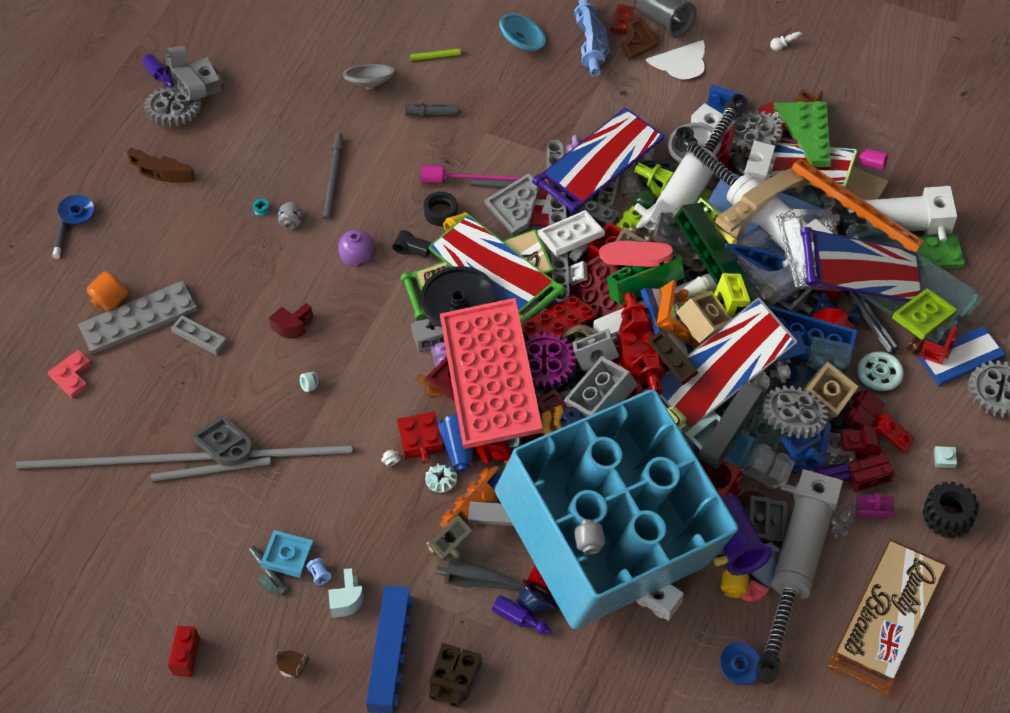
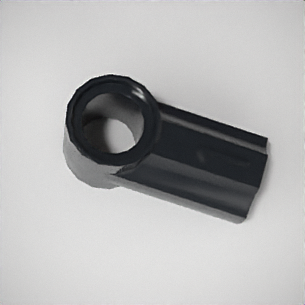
[392,230,432,258]

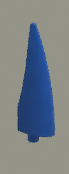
[725,244,791,275]

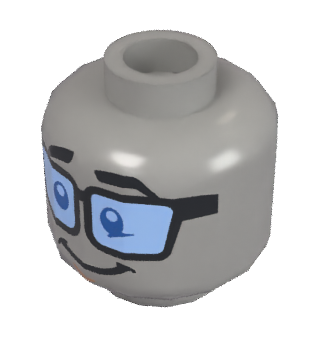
[278,202,302,230]

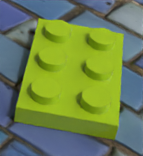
[892,288,957,340]

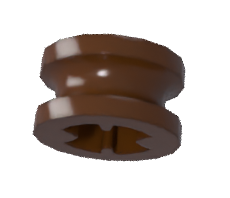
[906,336,924,355]

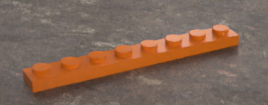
[791,158,924,252]

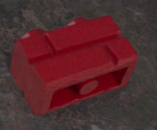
[847,453,894,492]

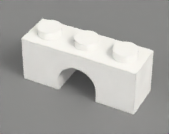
[744,140,777,183]

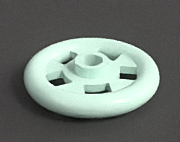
[857,352,904,391]

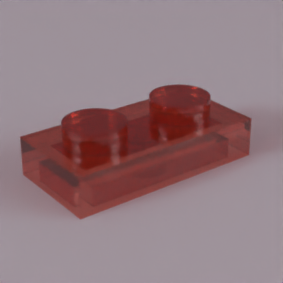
[610,4,634,35]

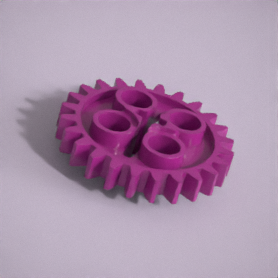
[524,331,577,391]

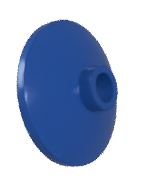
[57,195,94,224]
[719,642,759,685]

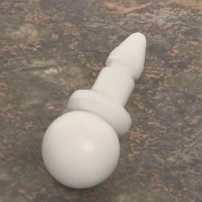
[770,32,802,51]

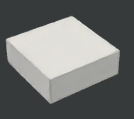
[568,261,588,285]

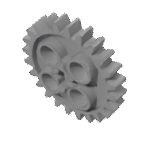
[144,86,201,127]
[724,110,783,156]
[967,360,1010,418]
[762,386,828,439]

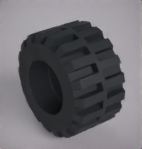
[923,481,979,538]

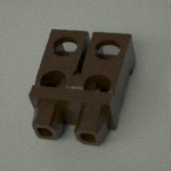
[429,643,482,708]

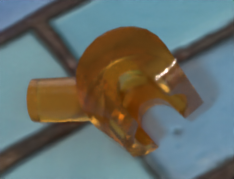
[416,374,441,398]

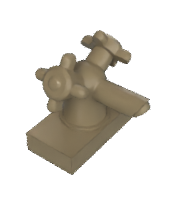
[426,515,472,560]

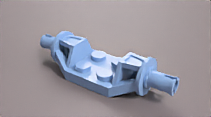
[574,0,610,76]

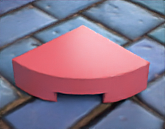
[741,580,770,602]

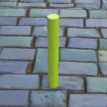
[410,48,461,61]

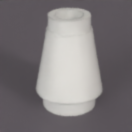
[681,276,711,300]

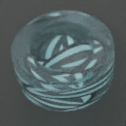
[257,574,277,594]

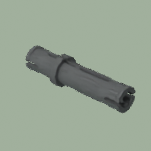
[405,103,457,117]

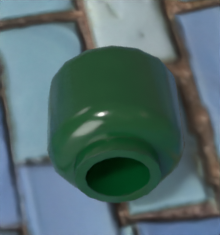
[633,190,657,210]

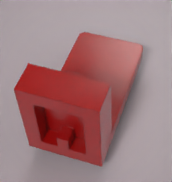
[919,325,959,365]
[874,413,914,453]

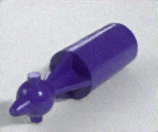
[142,54,174,87]
[492,595,552,635]

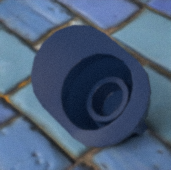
[517,579,561,614]

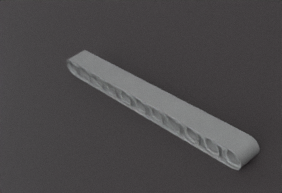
[546,140,570,306]

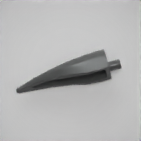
[436,557,525,591]

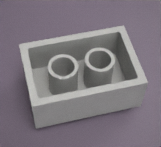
[564,356,637,418]

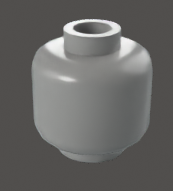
[574,520,605,555]

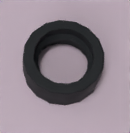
[423,191,458,226]

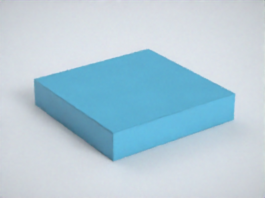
[261,530,313,578]

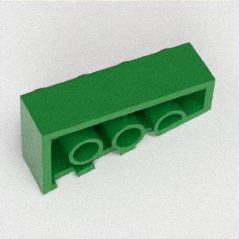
[607,252,685,304]

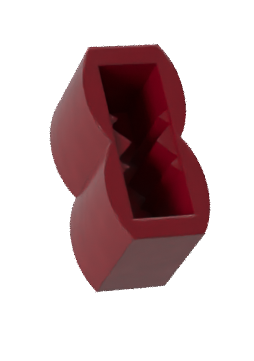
[844,389,885,430]

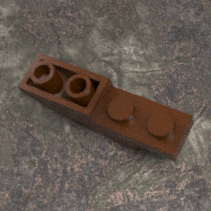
[127,147,196,183]

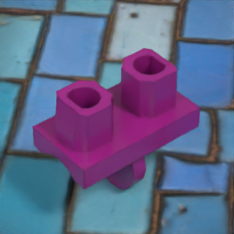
[856,492,895,519]

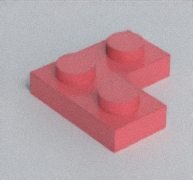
[48,350,91,399]

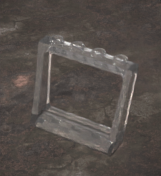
[776,209,845,291]

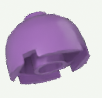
[338,229,375,266]

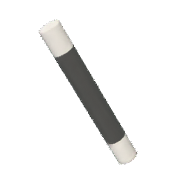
[52,219,67,259]

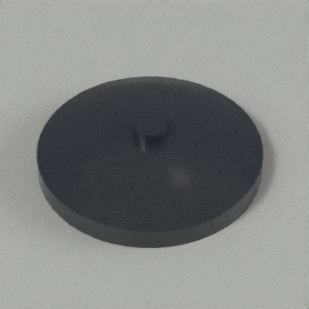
[420,266,496,327]

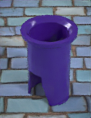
[721,495,772,576]

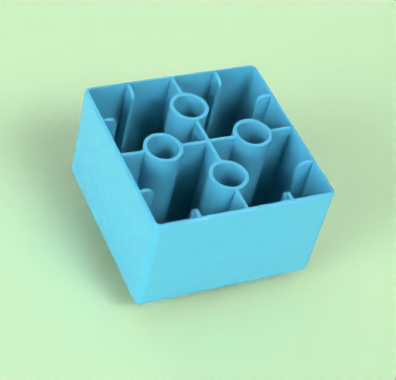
[495,389,738,630]

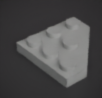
[484,173,539,237]

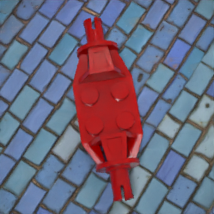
[617,293,666,395]

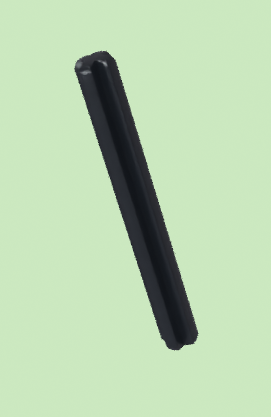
[844,290,898,354]

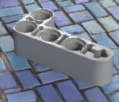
[166,46,206,100]

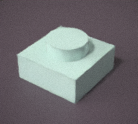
[934,446,957,468]

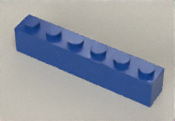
[366,586,414,713]

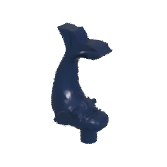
[810,291,861,326]

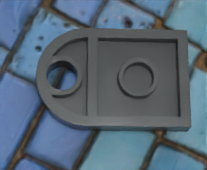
[192,415,252,466]

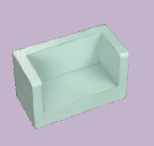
[684,411,721,450]

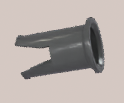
[634,0,697,38]

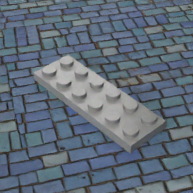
[78,281,197,355]

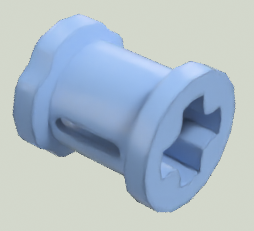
[307,558,332,586]

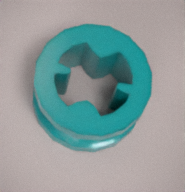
[253,198,270,216]

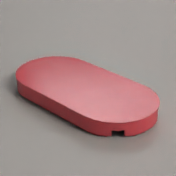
[599,241,673,267]

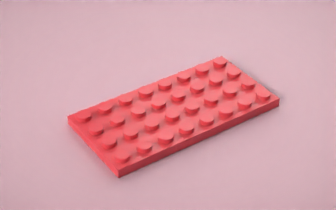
[440,298,543,449]

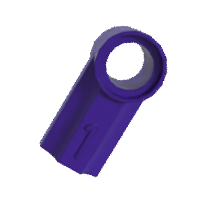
[808,463,851,482]

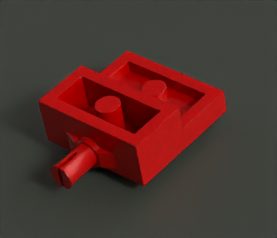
[397,411,444,464]

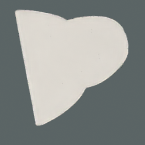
[646,40,705,79]

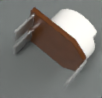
[275,649,309,678]

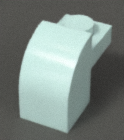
[329,568,364,618]

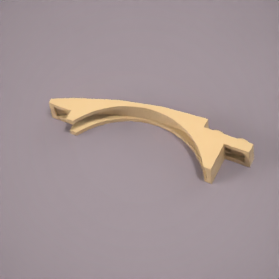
[715,169,810,239]

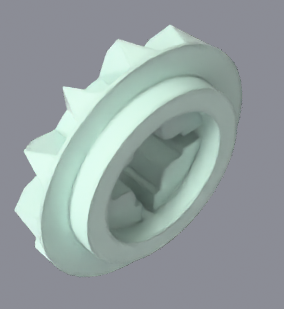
[425,463,457,493]

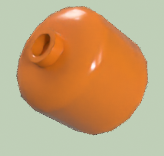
[87,271,129,312]

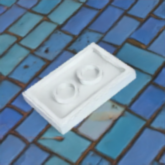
[538,210,605,257]

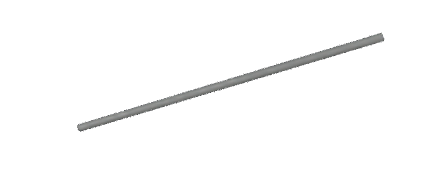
[16,445,353,469]

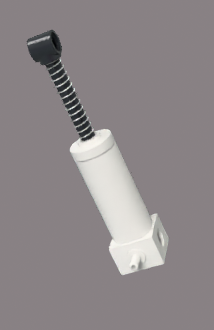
[634,94,747,243]
[674,126,833,277]

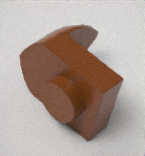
[795,89,823,102]

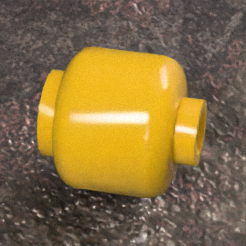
[720,569,749,598]

